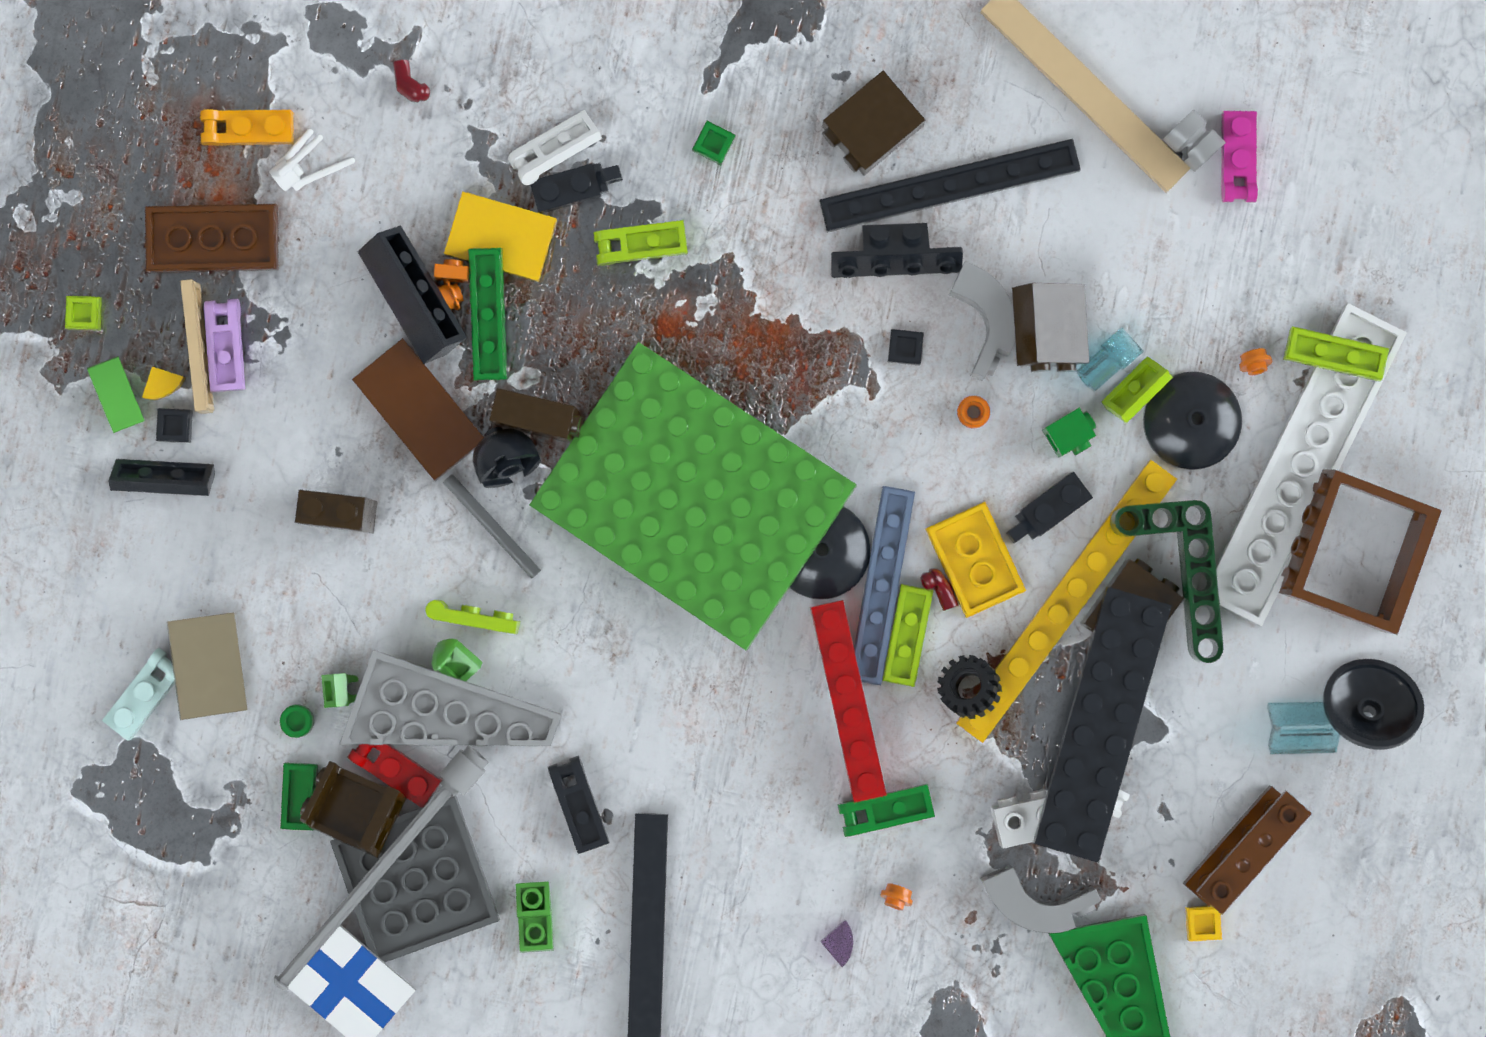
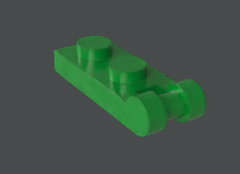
[837,784,935,837]

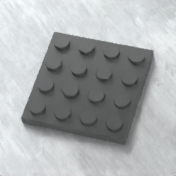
[330,796,500,962]

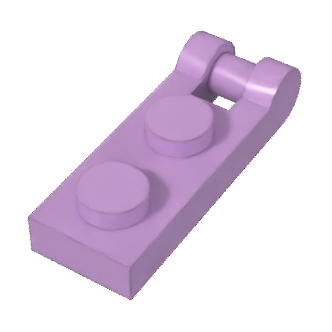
[204,299,246,392]

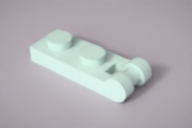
[102,647,175,741]

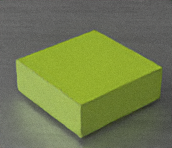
[65,296,102,331]

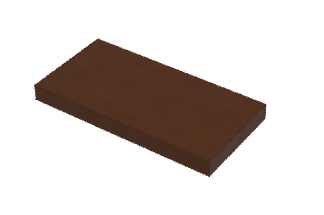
[145,204,279,273]
[352,338,484,481]

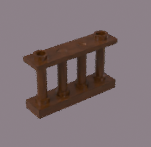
[1183,785,1312,915]

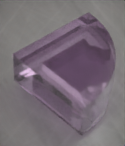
[820,920,853,967]

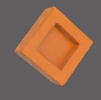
[434,259,470,284]

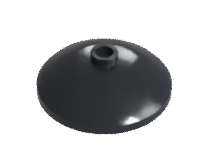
[1143,372,1242,470]
[789,506,870,599]
[1323,659,1424,750]

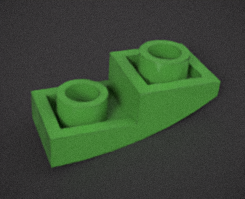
[87,356,145,433]
[516,881,554,953]

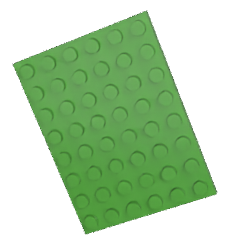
[529,342,857,651]

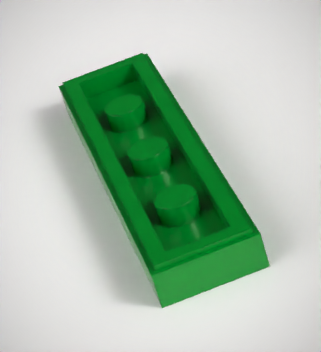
[468,248,508,380]

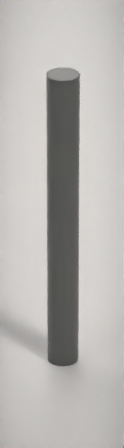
[443,474,541,579]

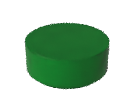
[280,704,314,738]

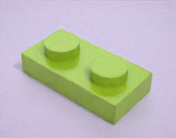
[1101,356,1173,423]

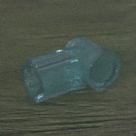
[1075,327,1144,392]

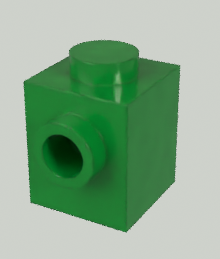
[1042,407,1097,458]

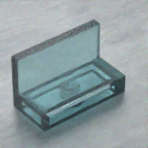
[1267,702,1340,754]

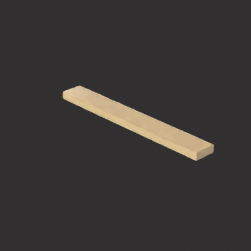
[980,0,1191,193]

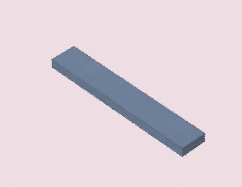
[854,486,915,686]

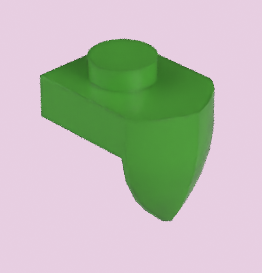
[431,638,483,681]

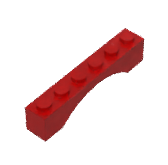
[810,600,887,803]

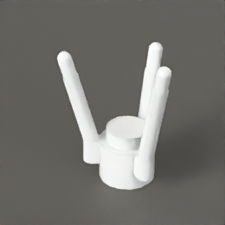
[269,129,355,191]

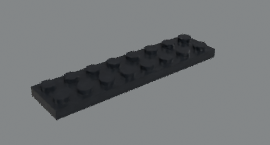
[1033,587,1172,863]

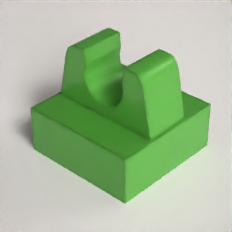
[321,673,358,708]

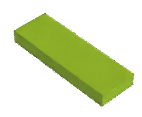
[1283,326,1389,382]
[882,584,934,687]

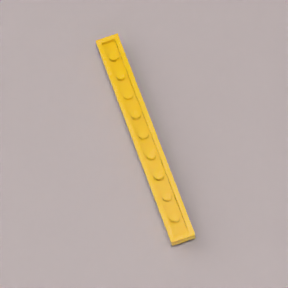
[956,460,1177,743]

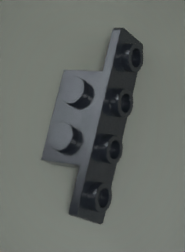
[831,223,963,278]

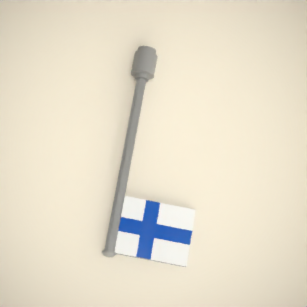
[274,745,488,1037]

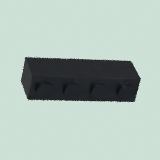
[357,225,467,364]

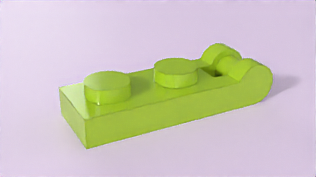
[593,220,688,266]
[425,600,520,634]

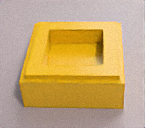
[1185,906,1222,942]

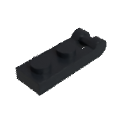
[548,755,610,854]

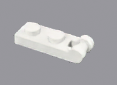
[508,110,602,185]

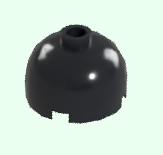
[473,427,541,488]

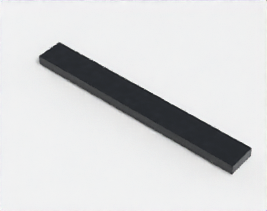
[819,139,1081,233]
[628,813,668,1037]

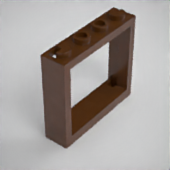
[1279,469,1442,635]

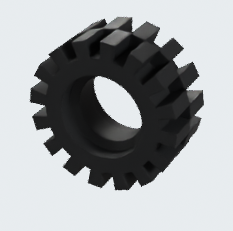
[937,655,1002,719]

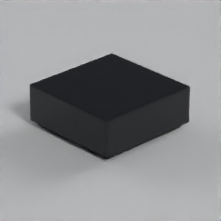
[887,329,924,366]
[156,408,193,443]

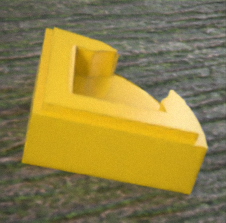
[142,367,186,400]

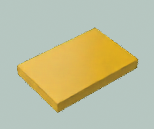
[444,191,557,282]
[925,502,1026,618]

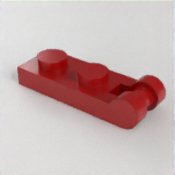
[347,744,442,808]

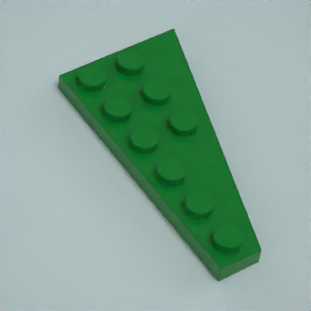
[1048,914,1170,1037]

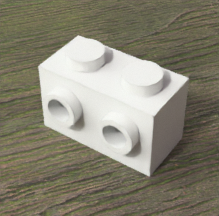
[991,789,1048,849]

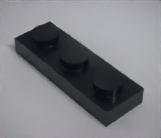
[108,459,215,496]

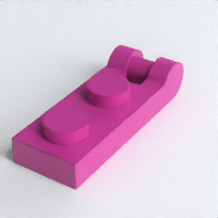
[1221,111,1258,203]

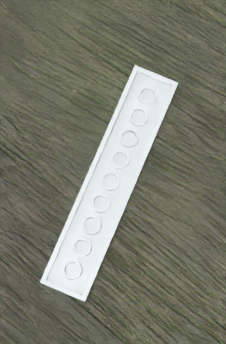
[1205,303,1407,626]

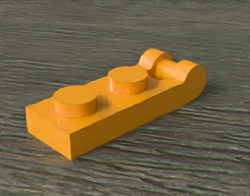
[200,109,294,146]

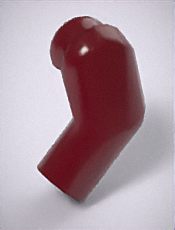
[393,60,430,103]
[920,568,958,611]

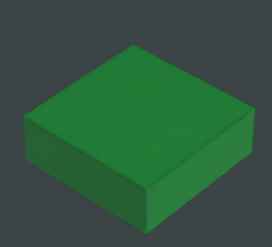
[692,121,736,165]

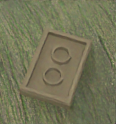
[166,612,247,720]

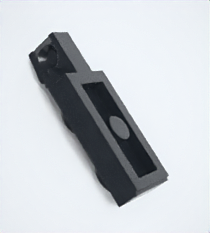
[530,163,623,214]
[1006,471,1093,543]

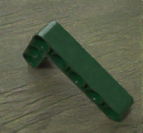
[1110,500,1224,663]

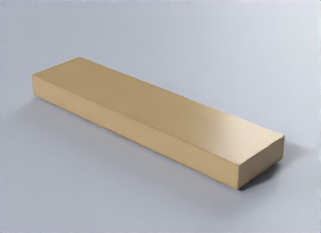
[180,279,214,414]

